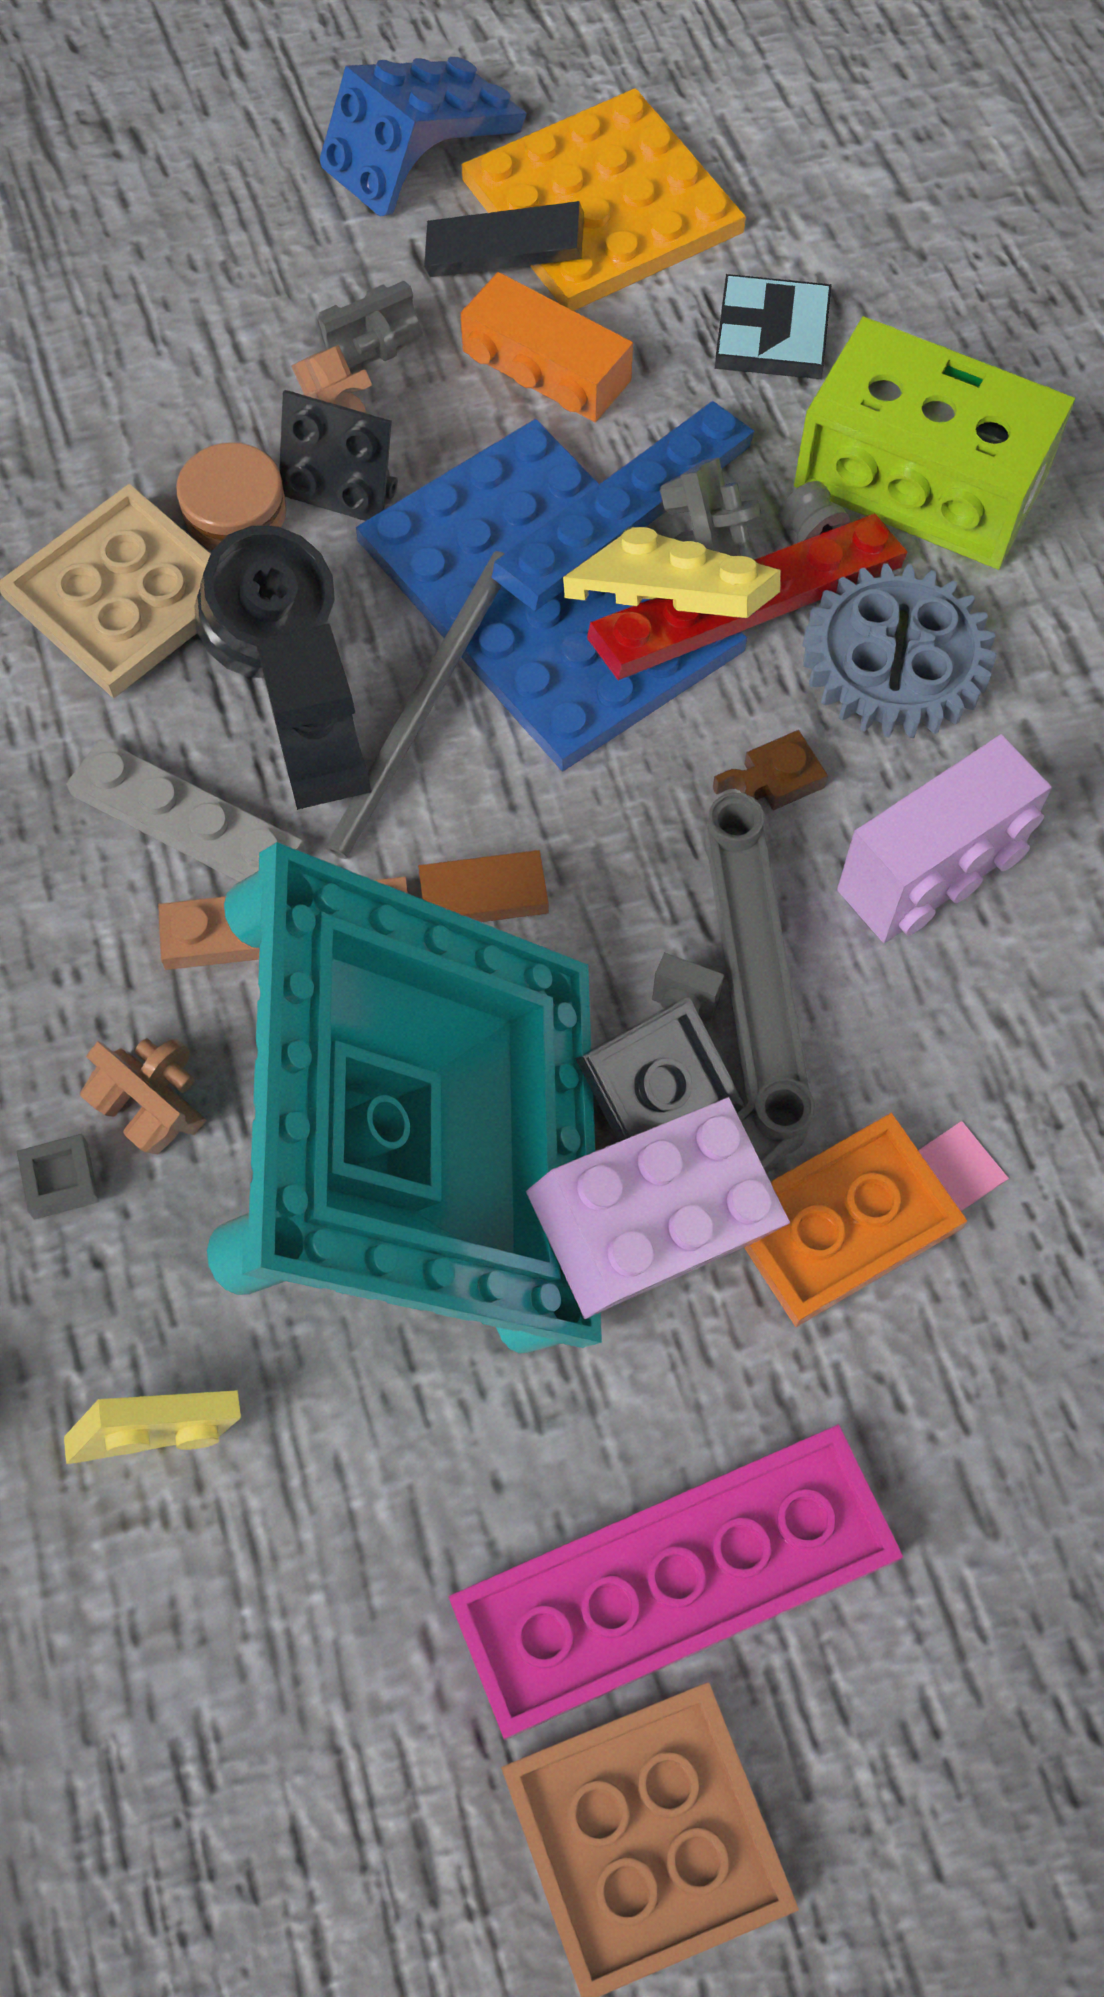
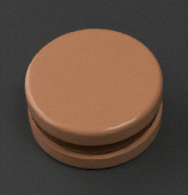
[176,442,286,550]

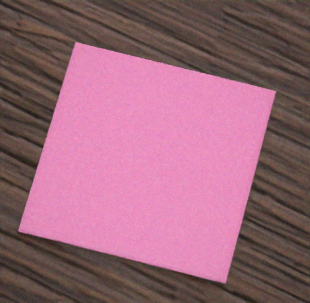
[918,1121,1009,1211]

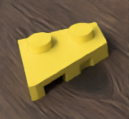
[64,1390,241,1464]

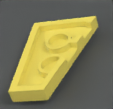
[563,527,780,618]

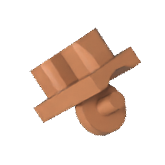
[291,345,372,413]
[80,1038,206,1155]

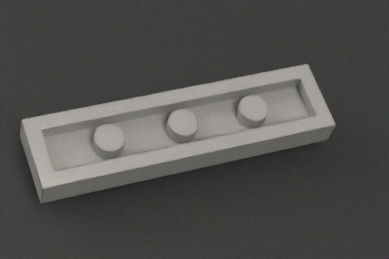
[66,738,305,882]

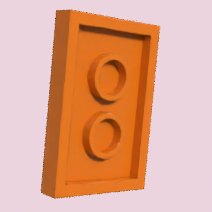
[744,1112,967,1327]

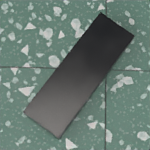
[424,201,584,277]

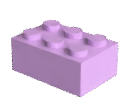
[837,734,1052,943]
[526,1097,790,1319]

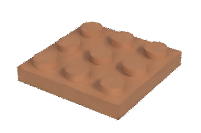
[501,1682,799,1997]

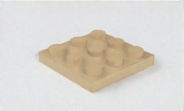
[0,484,210,698]

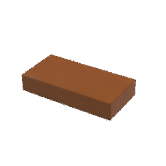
[418,850,549,922]

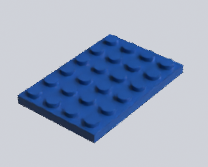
[356,419,747,772]

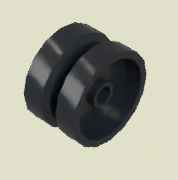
[194,525,335,678]

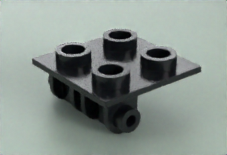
[279,390,398,521]

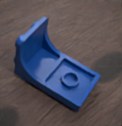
[320,57,527,216]

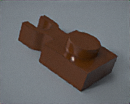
[713,729,828,811]

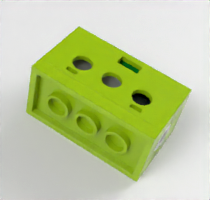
[793,316,1076,570]

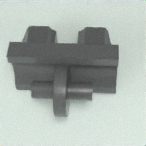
[318,281,423,368]
[660,457,761,556]

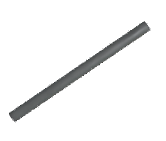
[325,551,504,859]

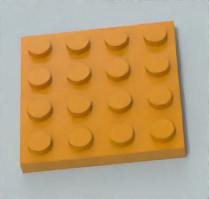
[461,88,746,311]

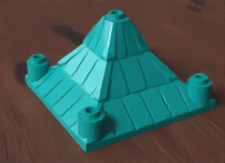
[207,842,602,1354]

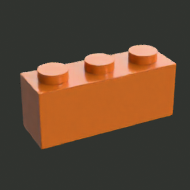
[460,272,633,423]

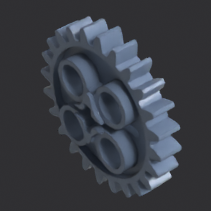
[802,564,997,738]

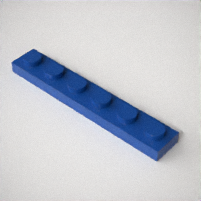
[491,401,755,612]

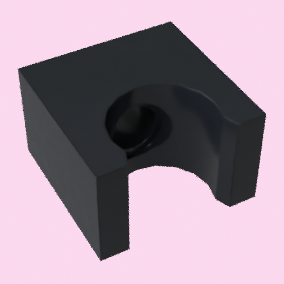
[255,623,372,810]

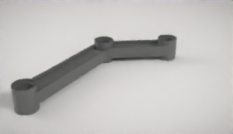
[705,792,815,1174]

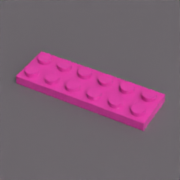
[448,1424,903,1741]

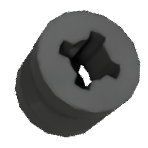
[778,481,850,543]

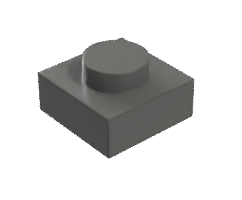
[652,952,724,1022]
[17,1134,99,1220]

